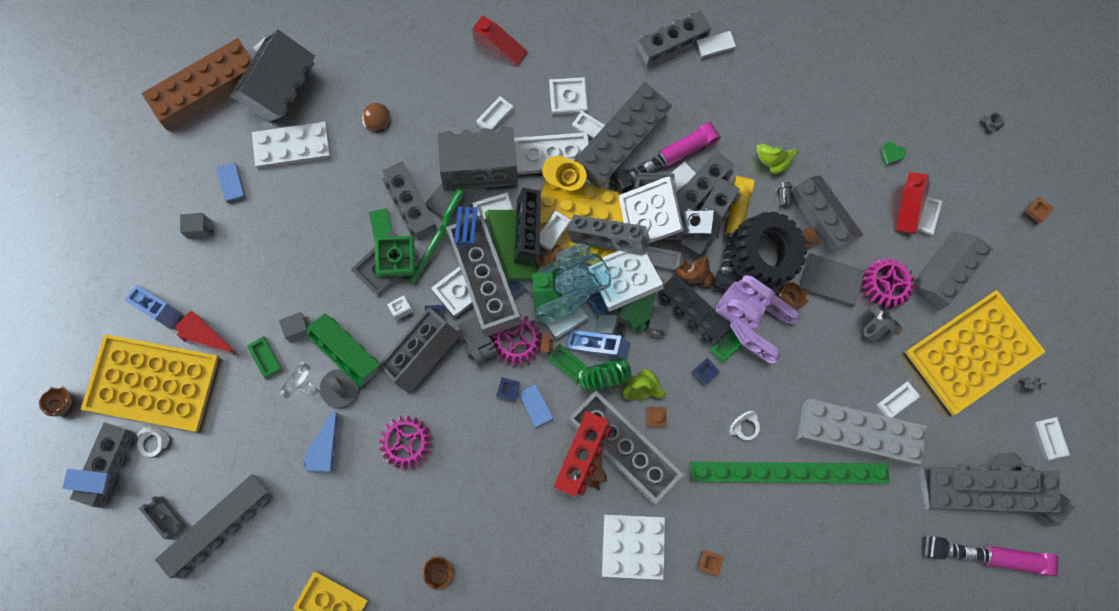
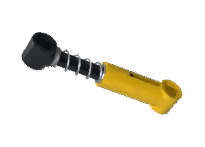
[713,175,755,292]

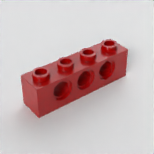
[553,411,612,499]

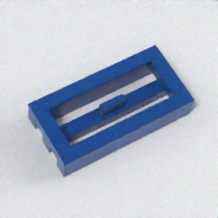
[454,207,478,246]

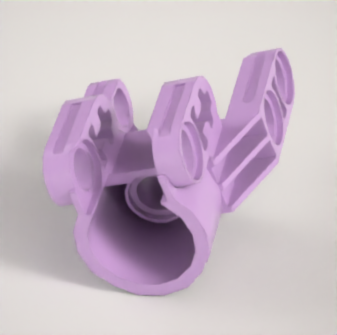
[716,276,801,363]

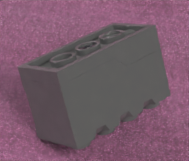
[230,29,315,121]
[438,126,518,191]

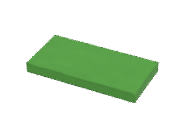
[484,209,538,281]

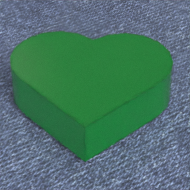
[881,142,906,165]

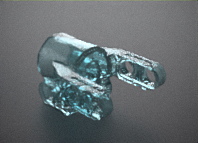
[535,243,611,324]

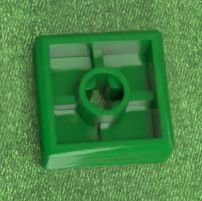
[375,236,415,277]

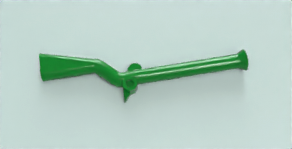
[407,189,465,284]

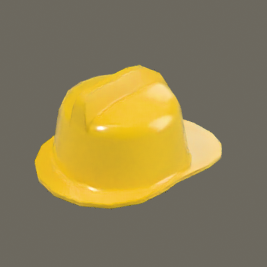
[542,155,587,191]

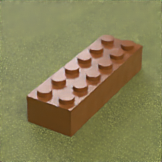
[141,38,252,131]

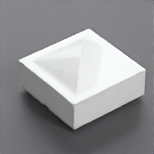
[387,296,413,321]

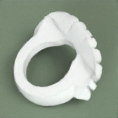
[731,411,760,441]
[136,427,170,457]

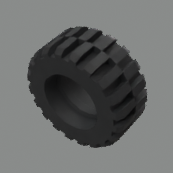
[730,211,807,287]

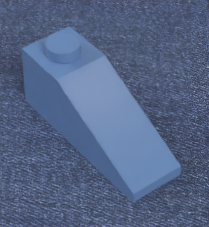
[125,285,183,330]
[566,330,631,360]
[303,411,340,473]

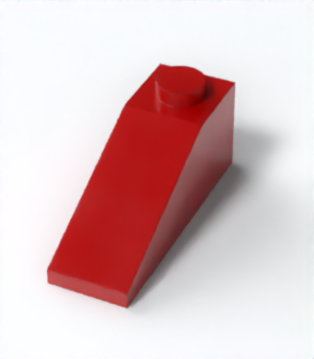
[472,15,528,66]
[897,172,930,234]
[174,310,237,356]

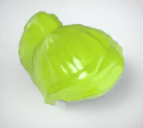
[756,143,799,175]
[622,369,667,402]

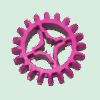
[863,258,916,309]
[490,314,542,366]
[379,415,433,470]

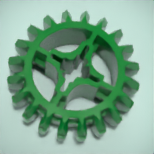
[579,360,632,391]

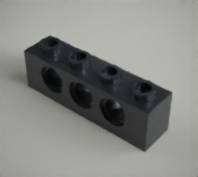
[514,187,541,266]
[658,273,731,346]

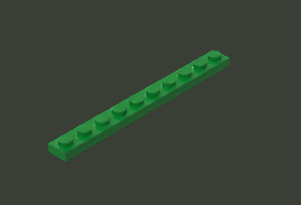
[690,462,890,484]

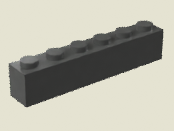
[155,474,272,579]

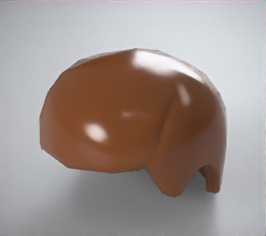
[362,103,391,132]
[535,245,565,271]
[779,282,809,310]
[38,386,72,417]
[422,556,453,590]

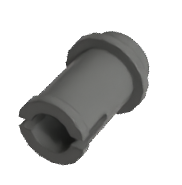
[778,182,793,206]

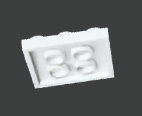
[619,176,684,244]
[587,251,664,312]
[602,515,665,580]

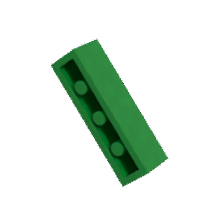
[306,313,380,387]

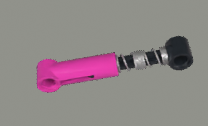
[610,122,721,194]
[924,536,1059,577]

